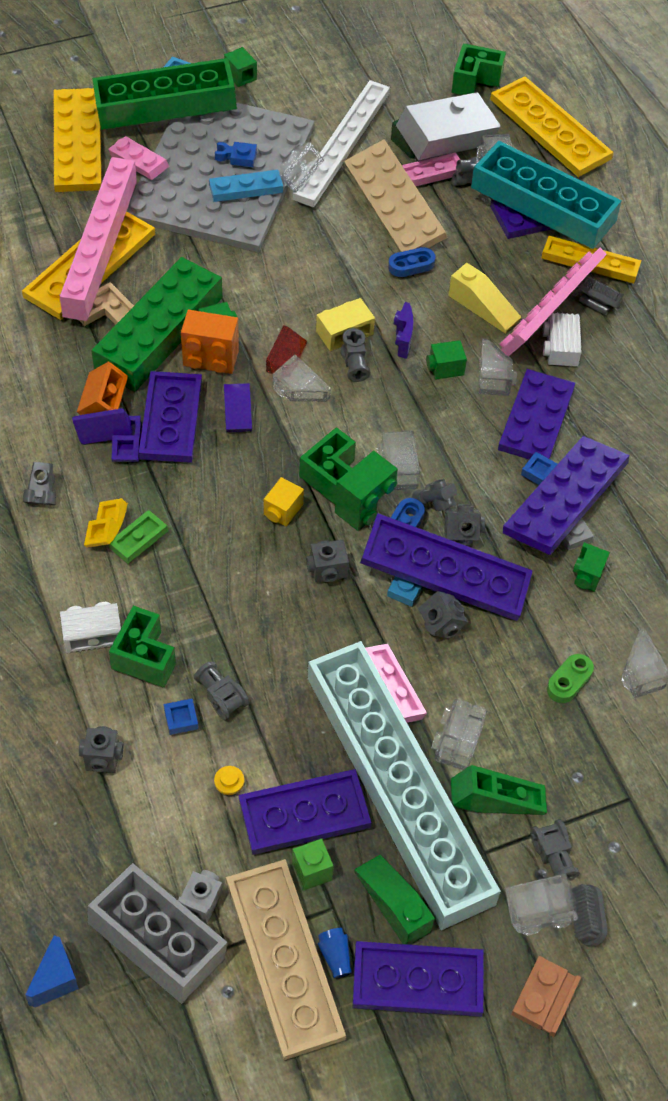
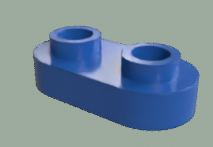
[388,247,436,277]
[391,498,425,528]

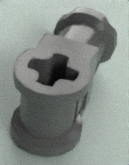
[341,328,370,382]
[194,662,249,720]
[530,819,580,884]

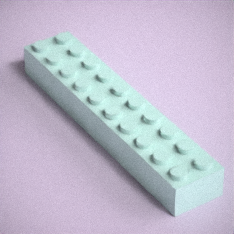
[308,641,501,930]

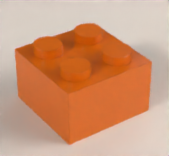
[181,310,239,374]

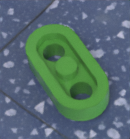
[547,654,594,703]

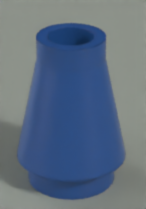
[317,928,352,979]

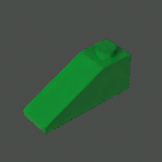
[451,765,547,815]
[354,855,435,945]

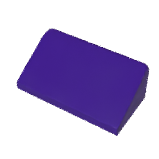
[72,408,132,445]

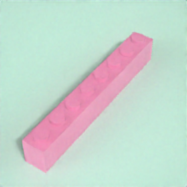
[60,157,137,321]

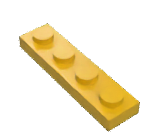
[541,236,641,284]

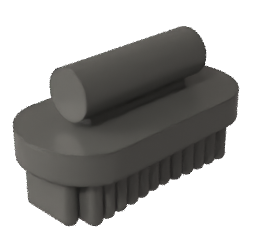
[577,276,624,315]
[569,884,607,946]

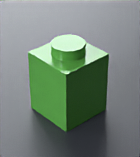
[292,839,333,891]

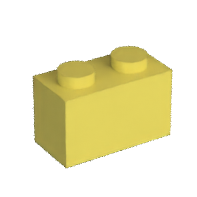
[316,298,375,351]

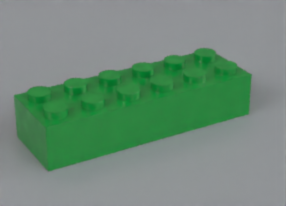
[92,58,237,130]
[92,257,223,392]

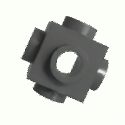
[444,504,485,545]
[306,540,349,582]
[418,591,468,639]
[79,726,124,773]

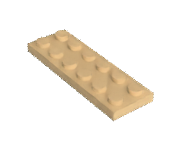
[344,139,447,252]
[226,859,346,1061]

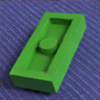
[109,510,168,564]

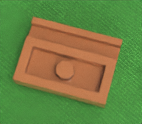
[511,956,581,1037]

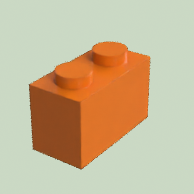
[77,362,128,415]

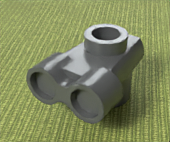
[452,157,481,186]
[23,462,56,505]
[412,479,457,511]

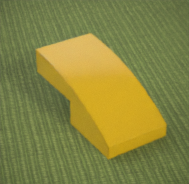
[84,498,128,548]

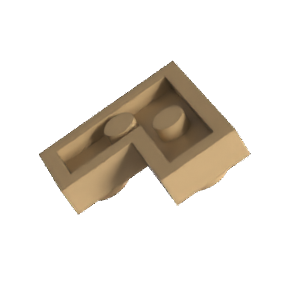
[79,282,134,326]

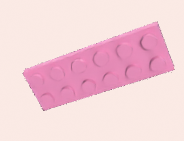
[496,248,607,362]

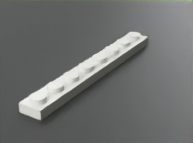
[293,80,390,207]

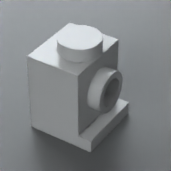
[178,870,222,925]

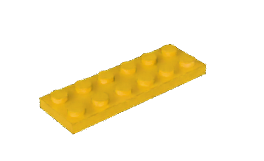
[490,76,614,177]
[54,88,102,192]
[22,211,155,320]

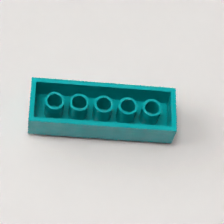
[471,141,622,249]

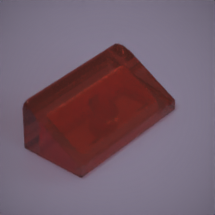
[266,325,307,379]

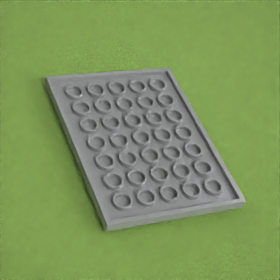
[127,102,314,253]

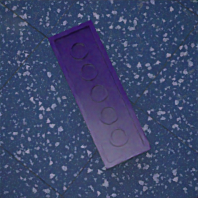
[503,436,629,555]
[360,513,533,621]

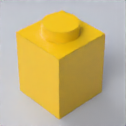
[264,477,304,526]

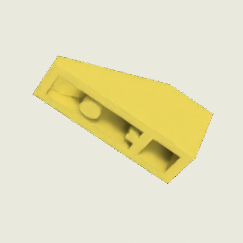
[448,263,521,334]

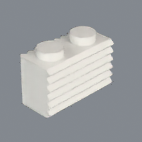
[543,312,581,366]
[60,602,121,653]

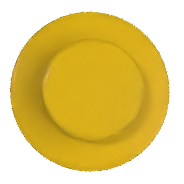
[214,766,244,796]

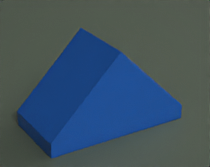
[25,935,78,1007]

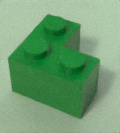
[451,43,506,95]
[299,427,356,504]
[334,450,398,531]
[109,605,176,688]

